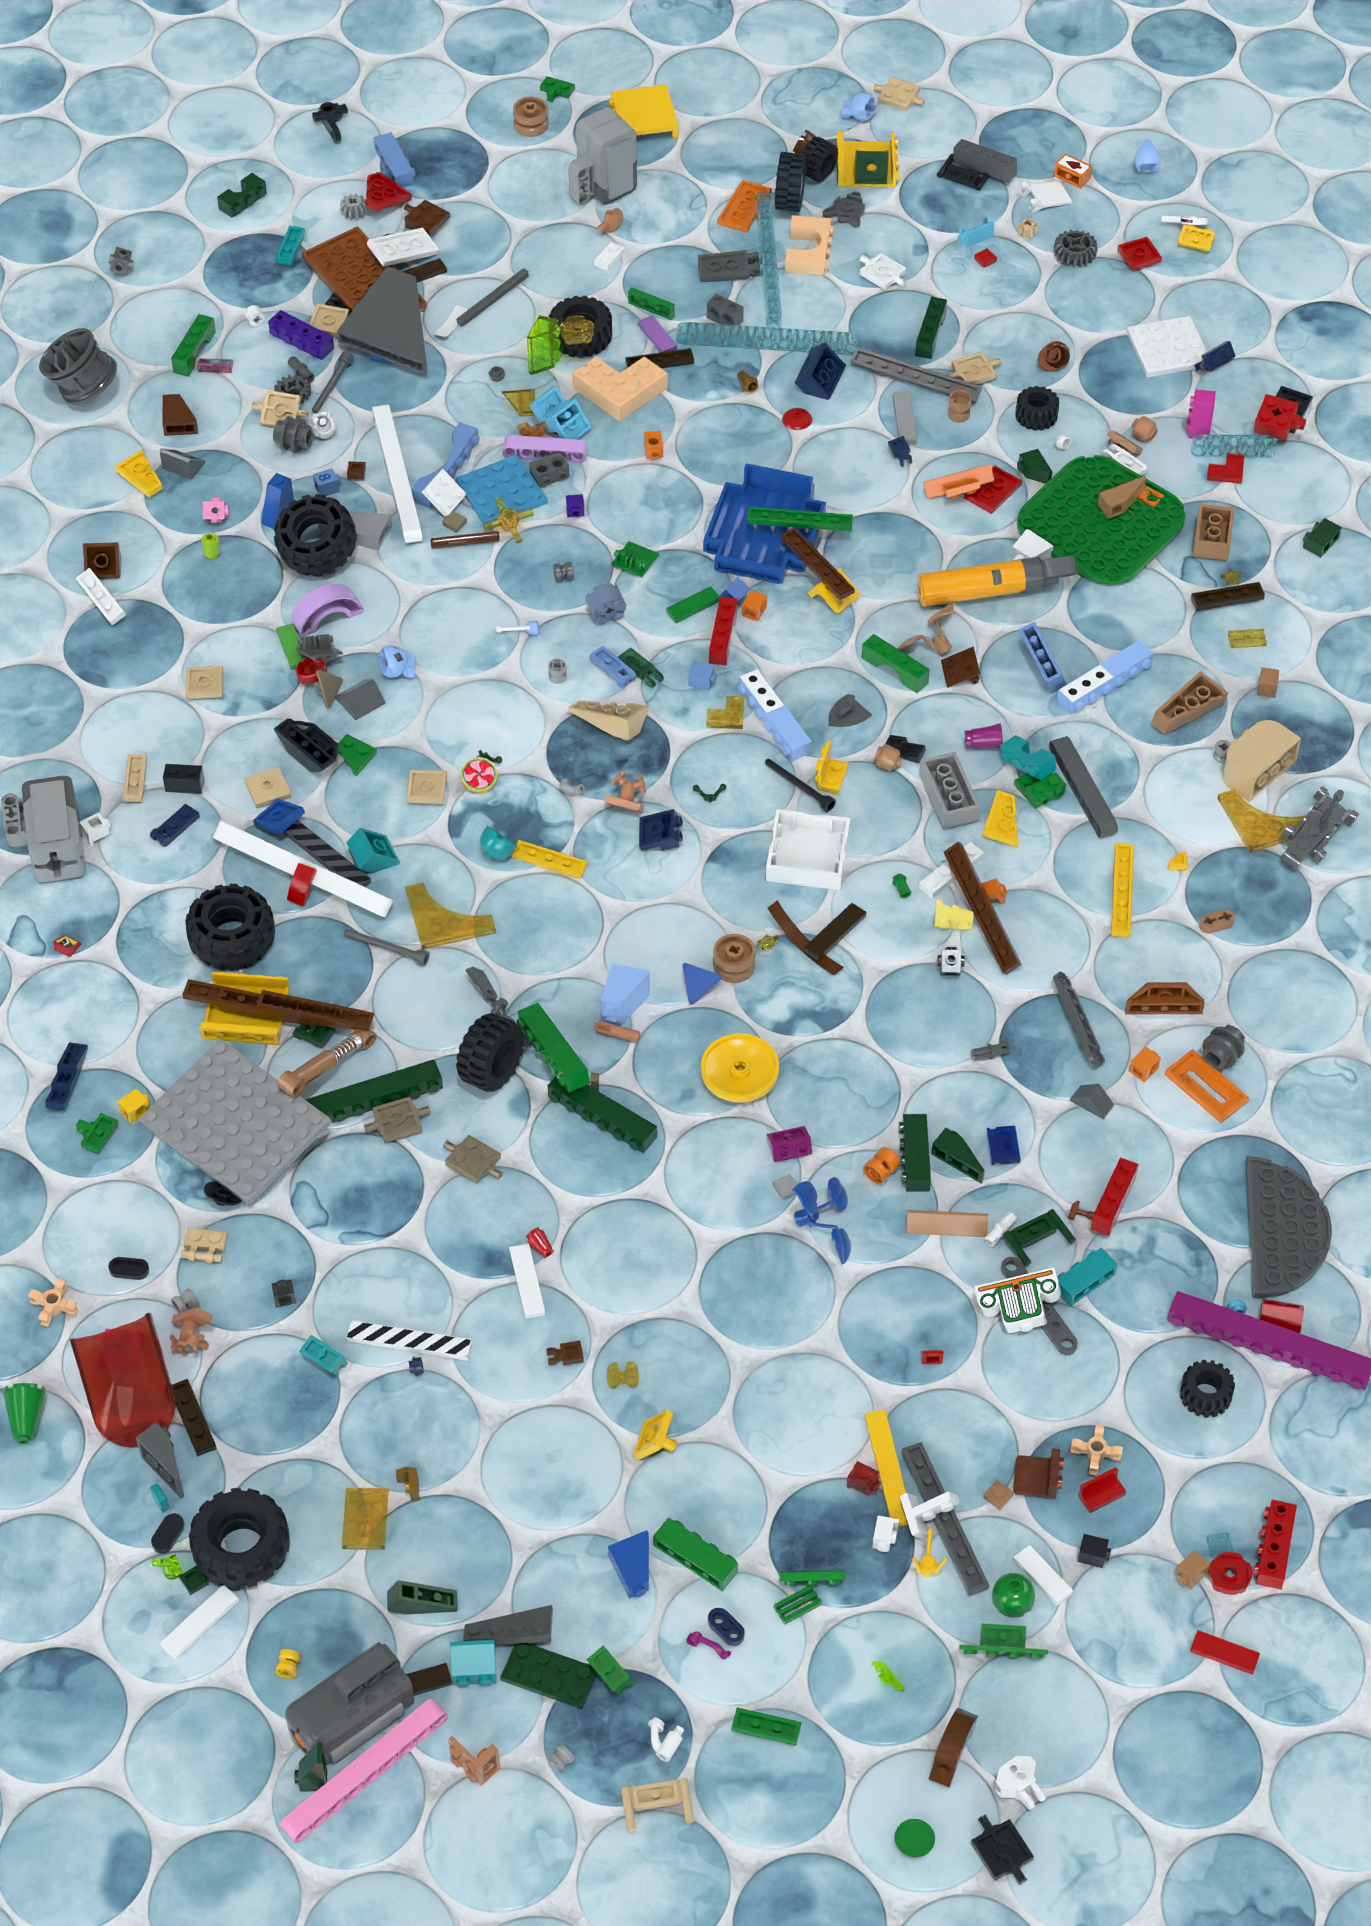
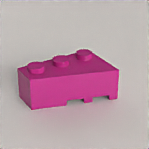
[1186,389,1216,440]

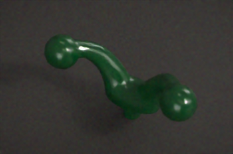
[476,750,503,763]
[693,784,727,803]

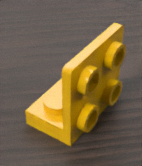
[807,567,861,614]
[815,740,849,795]

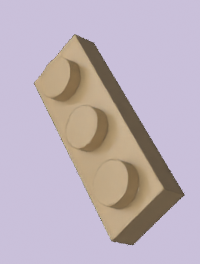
[123,754,147,802]

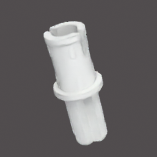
[984,1212,1017,1247]

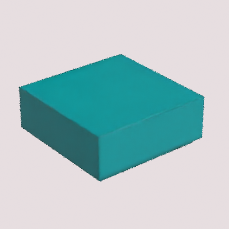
[150,1483,169,1513]

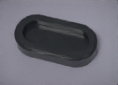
[108,1257,150,1280]
[151,1513,185,1553]

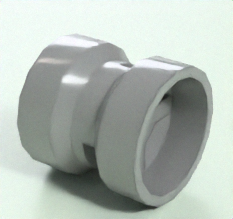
[548,658,567,684]
[171,1288,199,1313]

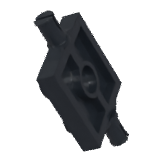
[971,1815,1034,1885]

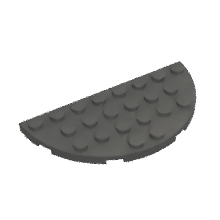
[1246,1156,1332,1297]

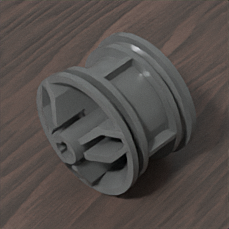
[39,328,117,405]

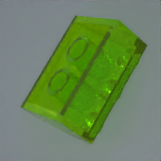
[527,315,561,375]

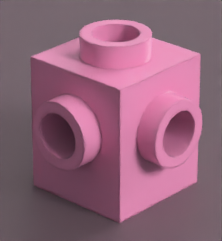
[203,498,229,523]

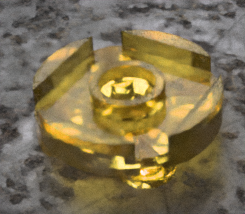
[560,315,594,345]

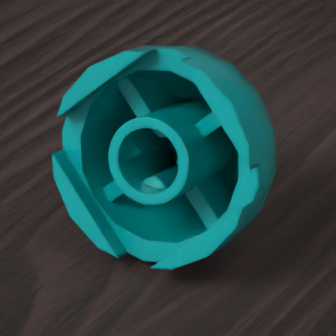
[480,825,517,860]

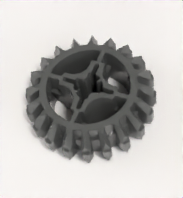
[1053,229,1098,267]

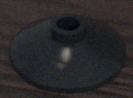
[203,1181,242,1206]

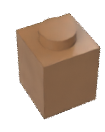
[1257,667,1279,698]
[1175,1550,1210,1590]

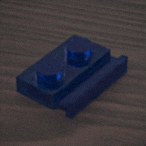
[986,1125,1021,1165]

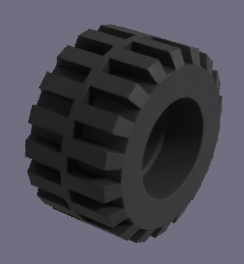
[801,136,838,182]
[1015,386,1060,431]
[1180,1360,1235,1418]

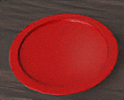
[782,408,813,430]

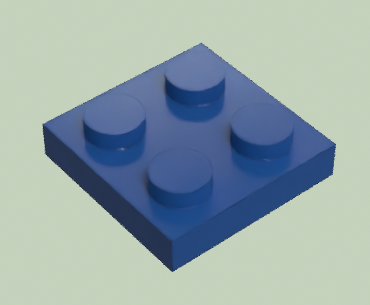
[253,799,305,835]

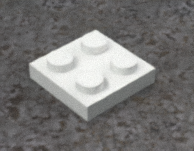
[422,469,466,517]

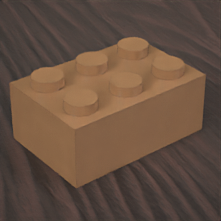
[1193,504,1235,561]

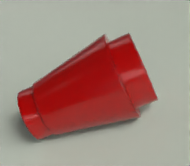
[526,1227,554,1258]

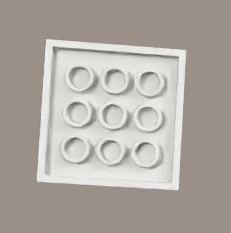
[1126,316,1207,377]

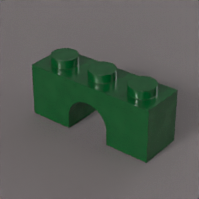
[217,173,267,218]

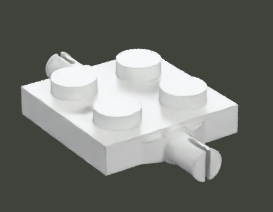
[859,253,907,290]

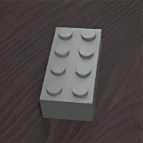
[919,752,980,829]

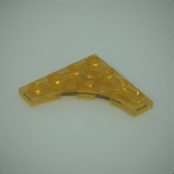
[1217,789,1306,853]
[405,883,496,949]

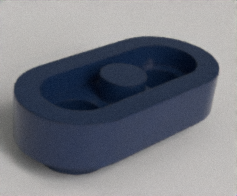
[708,1608,745,1646]

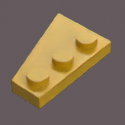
[115,449,162,498]

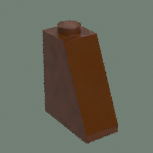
[162,394,199,436]

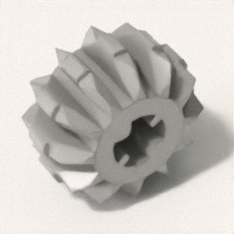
[340,194,368,220]

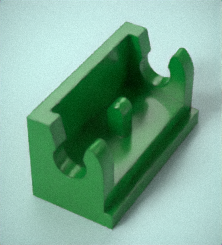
[586,1645,634,1695]

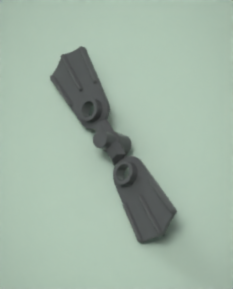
[466,966,533,1050]

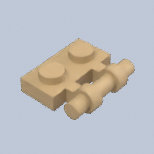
[181,1228,228,1264]

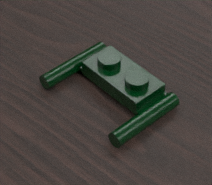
[1003,1209,1076,1266]

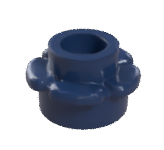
[409,1356,424,1376]

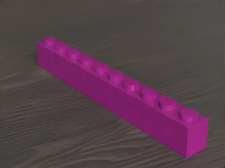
[1167,1291,1371,1390]

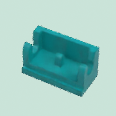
[299,1335,348,1376]

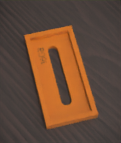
[1164,1049,1249,1123]

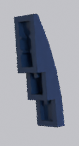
[45,1042,88,1111]

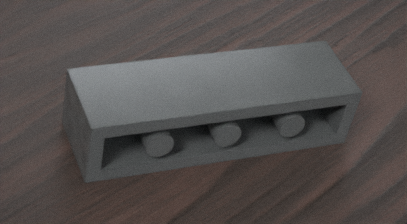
[953,139,1017,183]

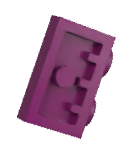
[766,1126,812,1162]

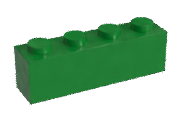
[653,1517,738,1592]

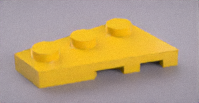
[982,790,1019,848]

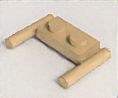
[621,1778,695,1833]

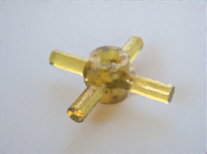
[483,497,534,543]

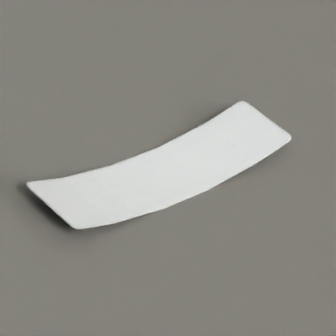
[434,305,468,337]

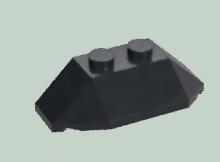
[274,718,338,773]

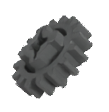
[274,374,311,404]

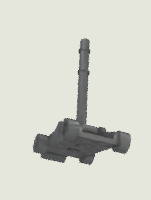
[1280,786,1359,869]

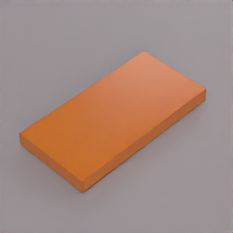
[717,180,772,233]

